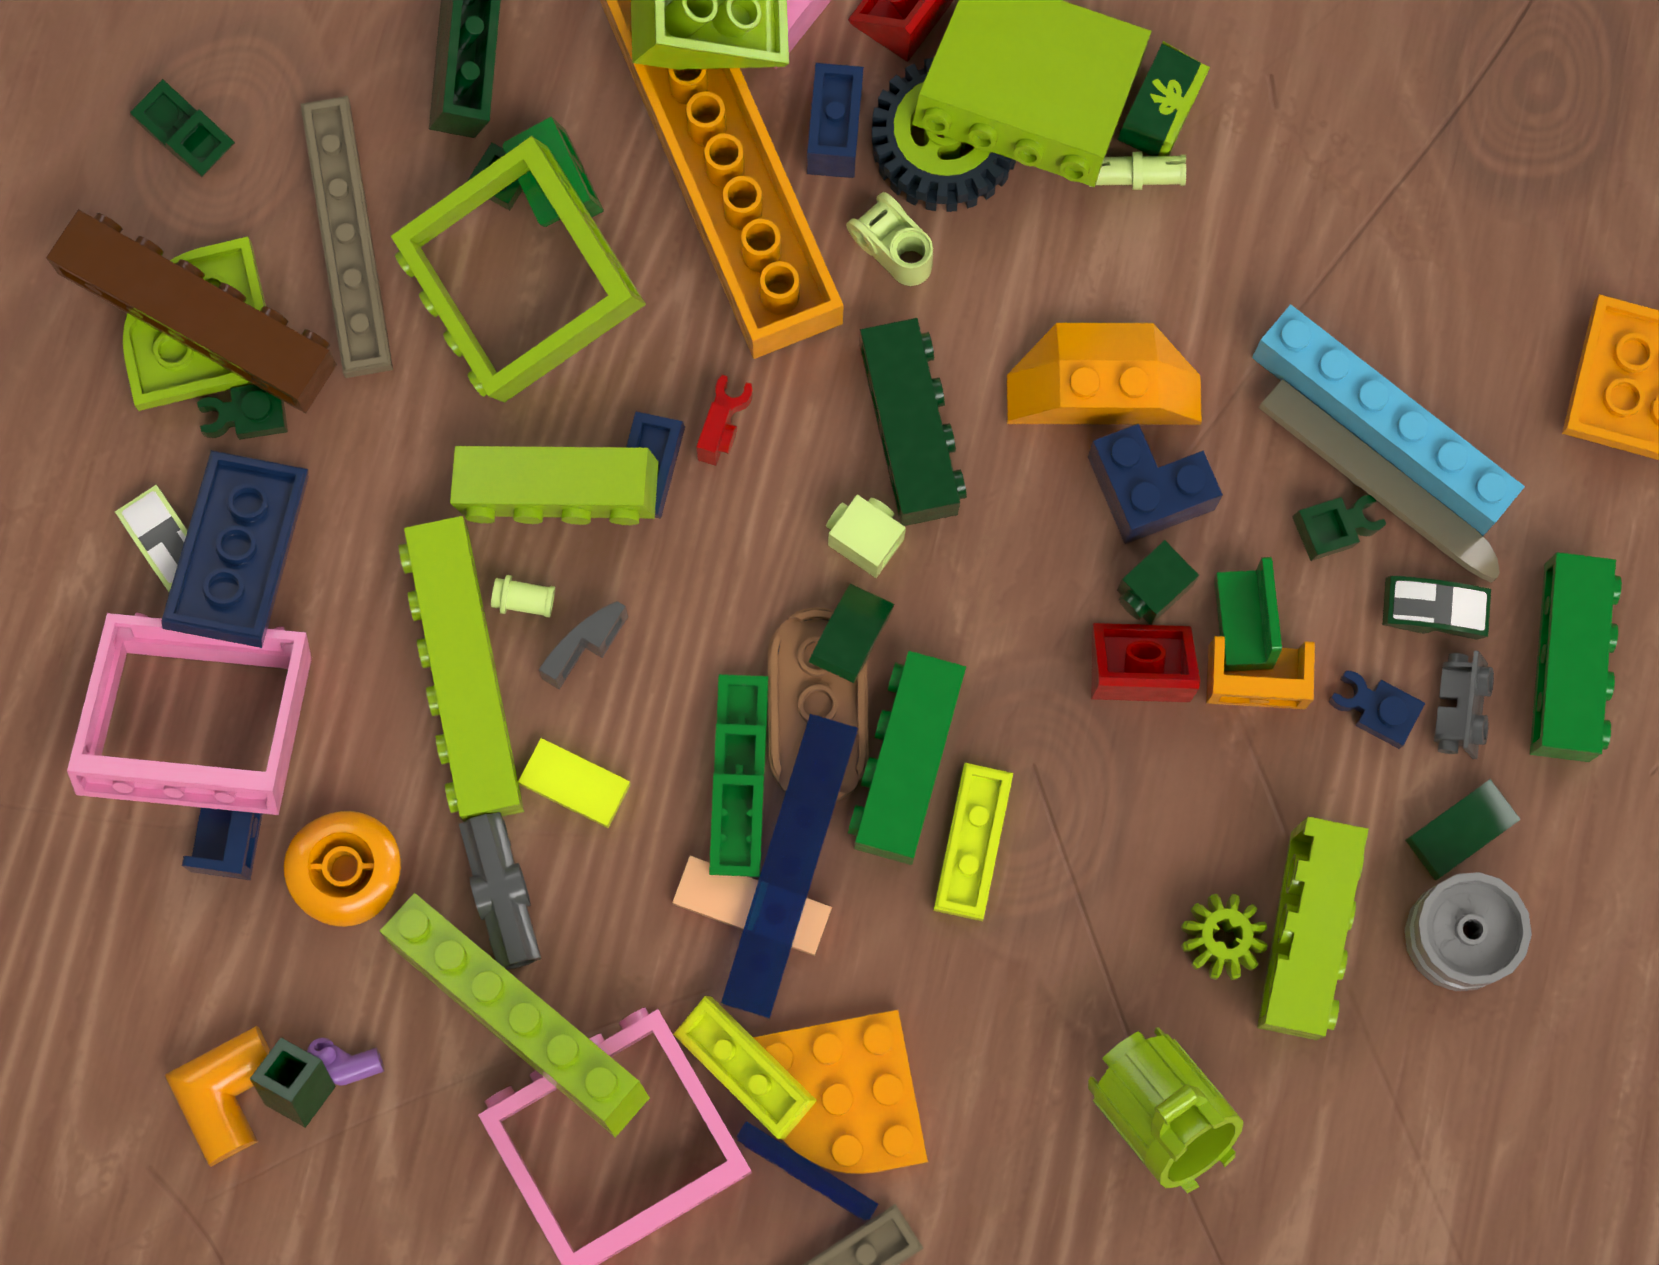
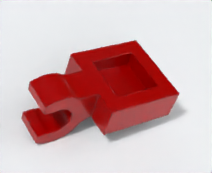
[696,375,753,466]

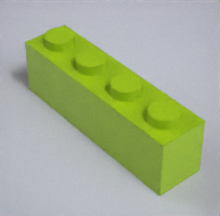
[450,446,659,525]

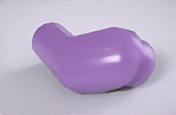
[307,1038,385,1086]

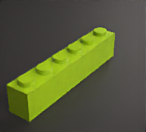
[399,516,524,822]
[380,893,650,1138]

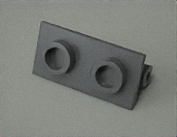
[1434,651,1494,759]

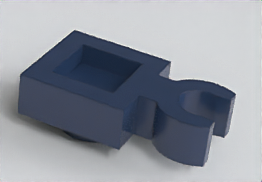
[1328,671,1425,749]

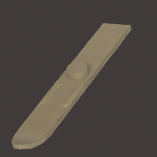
[1258,379,1500,583]

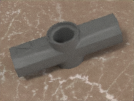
[459,812,542,970]

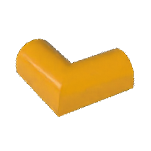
[165,1026,271,1167]

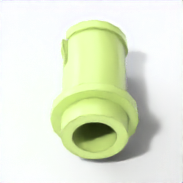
[491,575,555,618]

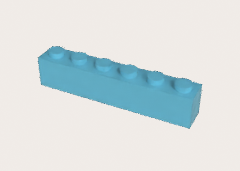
[1252,304,1525,536]

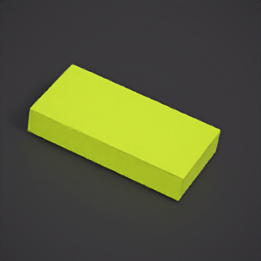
[518,738,631,828]

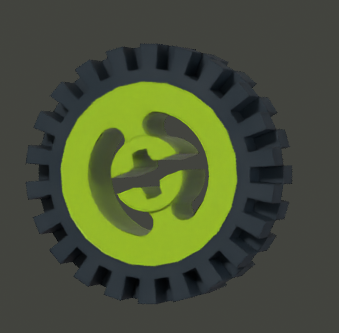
[872,57,1016,212]

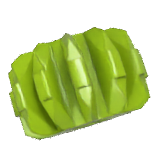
[1181,894,1268,980]

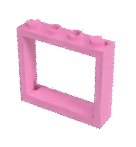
[67,613,311,815]
[478,1008,752,1265]

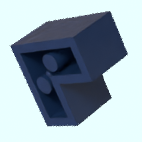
[1088,423,1223,544]

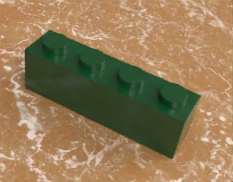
[429,0,501,138]
[859,318,967,526]

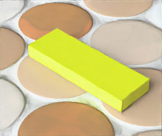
[933,763,1013,921]
[673,996,817,1139]

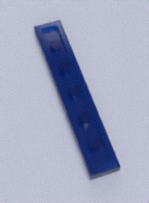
[721,714,858,1019]

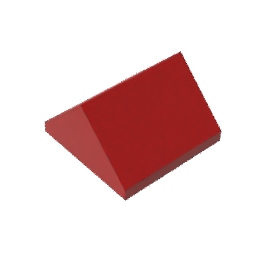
[848,0,954,62]
[1091,623,1200,702]

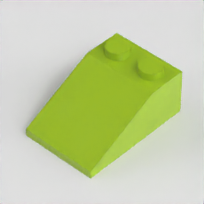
[631,0,789,70]

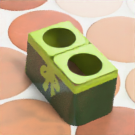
[1117,41,1210,156]

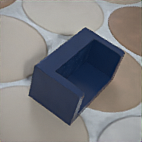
[807,63,864,178]
[182,808,263,880]

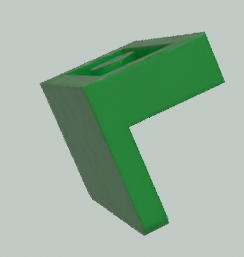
[503,116,604,227]
[1214,557,1282,671]

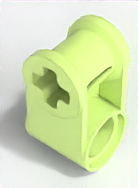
[846,192,933,286]

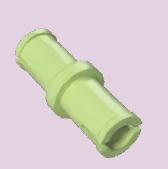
[1089,152,1186,190]

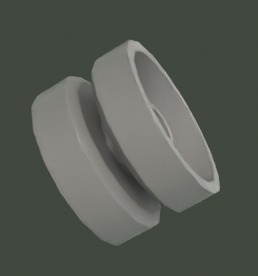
[1404,872,1532,991]

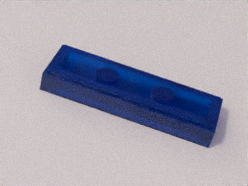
[736,1121,879,1222]

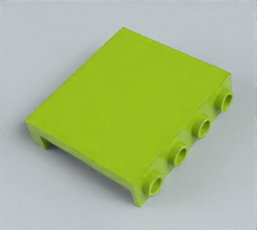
[912,0,1152,187]

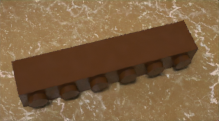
[46,209,337,414]

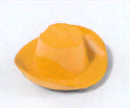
[284,811,401,927]

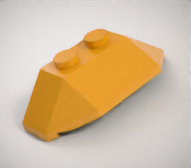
[1006,323,1202,425]

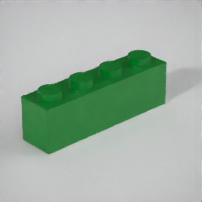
[1530,552,1622,762]
[848,651,966,865]

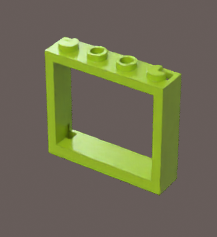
[391,136,646,403]

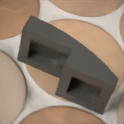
[539,601,628,690]

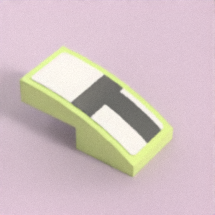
[115,485,188,593]

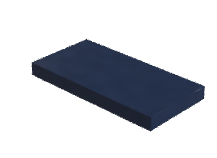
[161,450,309,648]

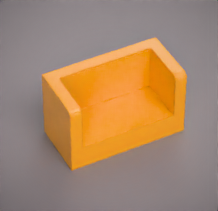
[1206,636,1315,709]

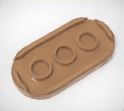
[768,607,869,806]

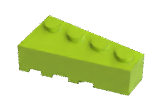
[1257,816,1369,1040]

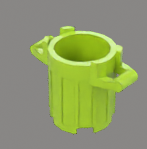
[1088,1027,1243,1193]

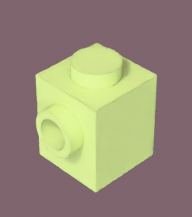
[826,494,906,578]

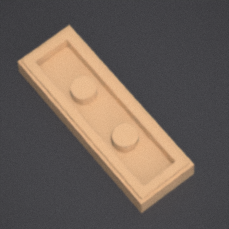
[672,856,832,956]

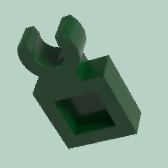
[197,384,288,440]
[1292,495,1386,561]

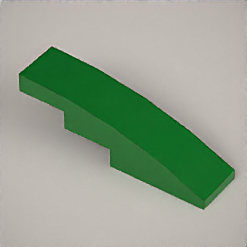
[709,674,768,877]

